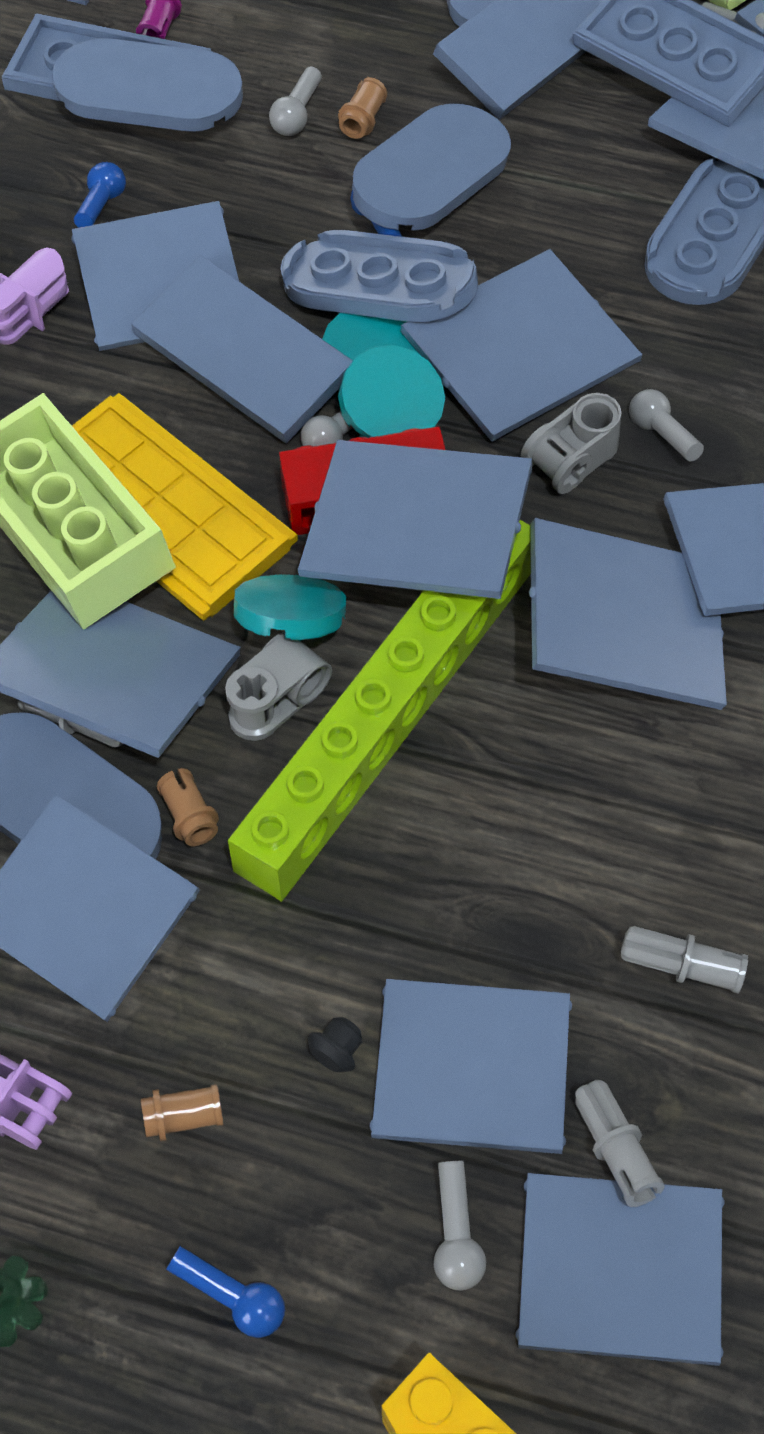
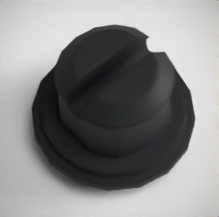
[308,1017,363,1073]

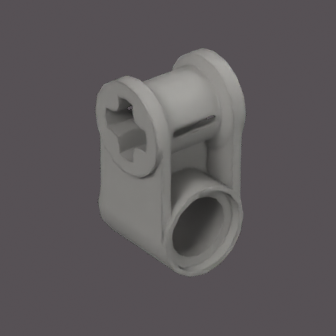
[520,393,622,494]
[225,632,332,741]

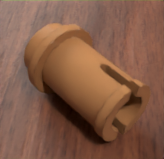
[338,77,387,139]
[156,768,219,846]
[141,1084,223,1142]

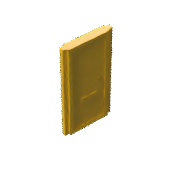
[72,393,298,621]

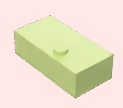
[0,393,176,630]

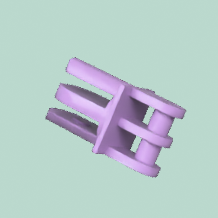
[0,247,69,345]
[0,1054,72,1150]

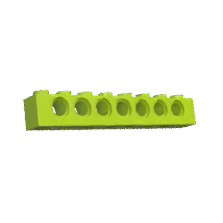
[228,520,531,902]

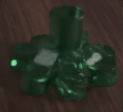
[0,1256,48,1347]

